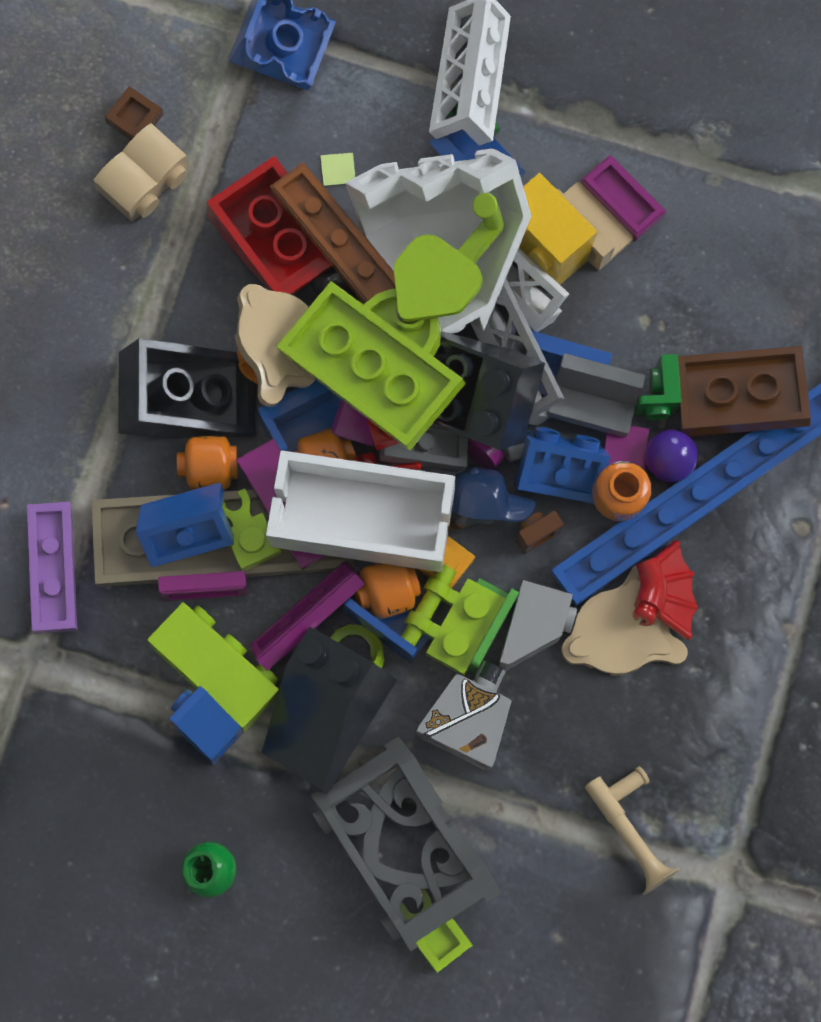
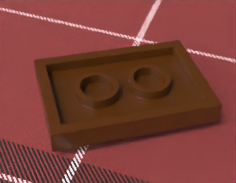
[678,346,811,436]

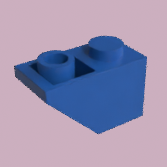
[169,686,243,765]

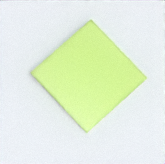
[321,153,355,186]

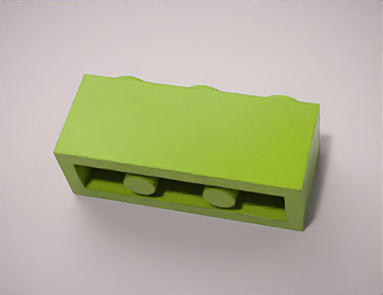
[147,602,279,734]

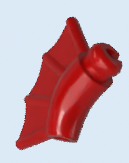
[633,540,698,640]

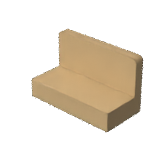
[557,182,633,271]

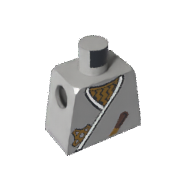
[415,661,512,772]

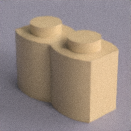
[93,123,189,222]

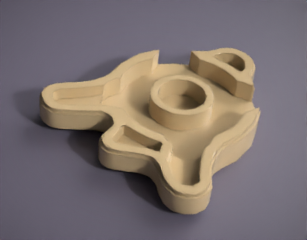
[235,284,315,407]
[561,566,688,676]

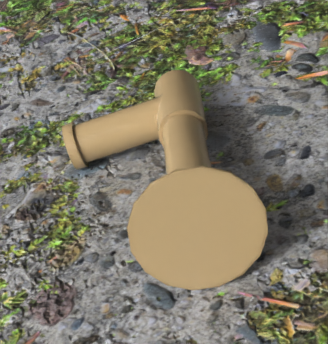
[585,766,681,895]

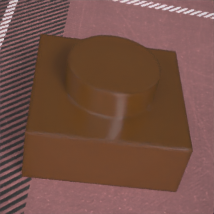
[105,86,163,140]
[515,510,564,555]

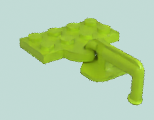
[276,193,504,451]

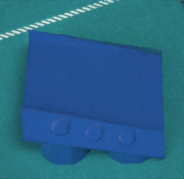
[228,0,336,91]

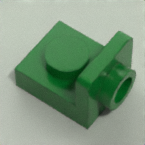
[634,354,682,421]

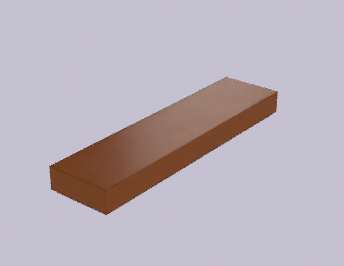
[270,162,396,304]

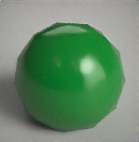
[180,841,237,898]

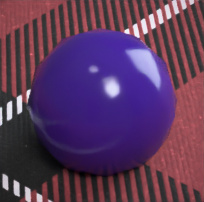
[645,429,698,483]

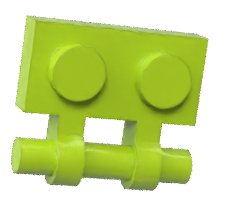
[401,564,506,676]

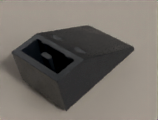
[434,331,545,451]

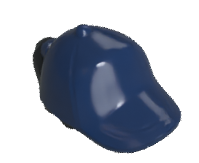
[448,467,535,530]

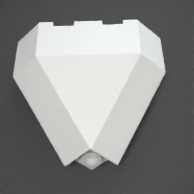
[345,149,531,334]

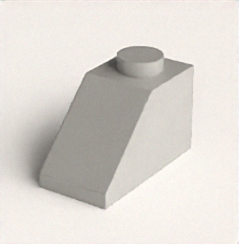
[498,580,577,671]

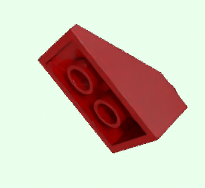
[206,155,332,295]

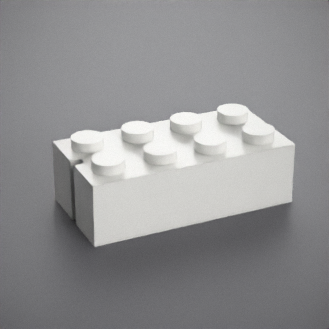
[266,450,455,572]

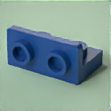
[514,427,611,503]

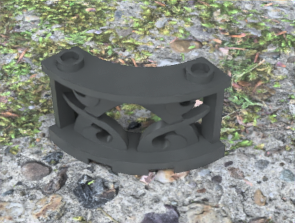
[311,736,502,951]

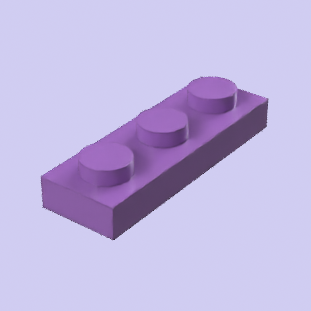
[27,502,78,634]

